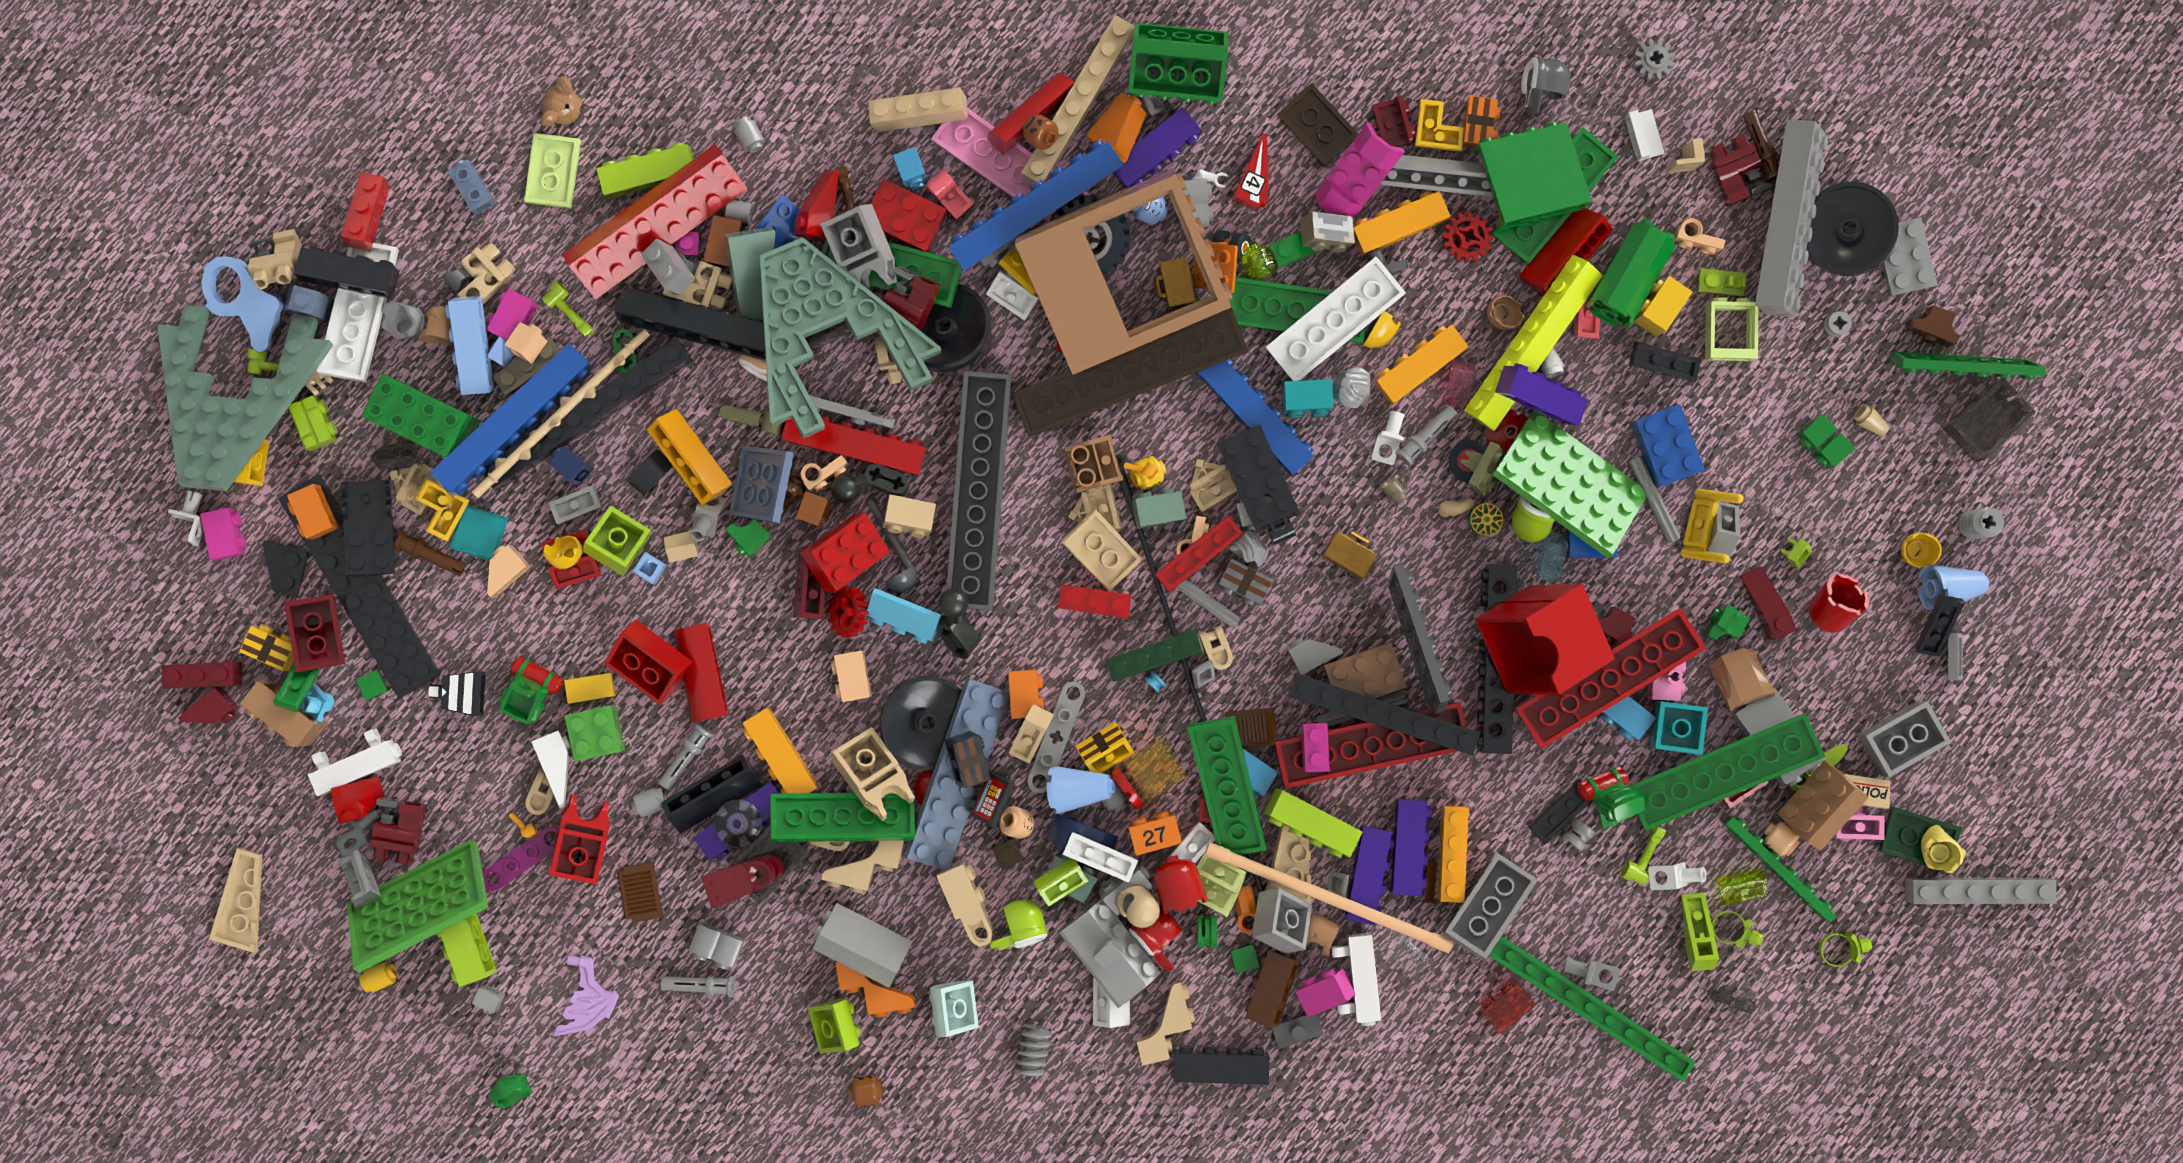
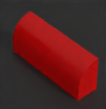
[987,73,1074,155]
[1519,208,1613,296]
[673,623,729,723]

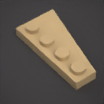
[1266,824,1311,904]
[209,848,263,953]

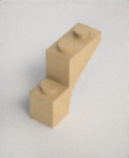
[821,840,906,893]
[1136,980,1195,1066]

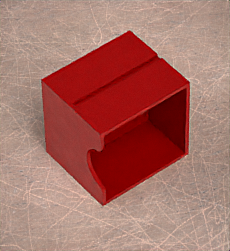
[1475,583,1615,695]

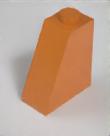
[1085,93,1147,164]

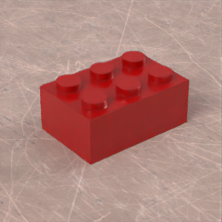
[871,179,948,253]
[800,512,890,592]
[603,620,693,706]

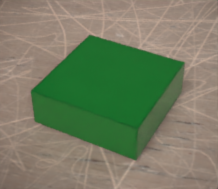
[356,669,389,701]
[1230,944,1260,974]

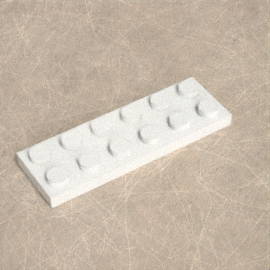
[317,243,399,383]
[1266,256,1406,381]

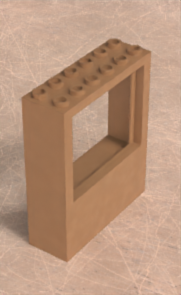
[1015,168,1233,375]

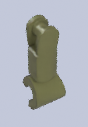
[720,405,785,436]

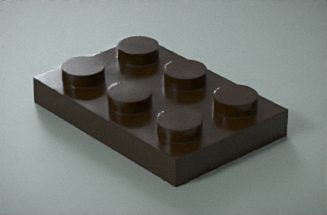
[1277,83,1359,167]

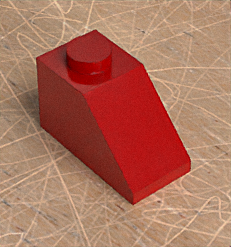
[331,776,385,824]

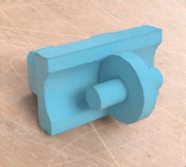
[301,682,334,722]

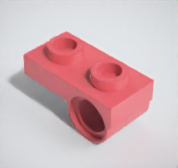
[925,169,974,221]

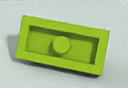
[1697,268,1747,297]

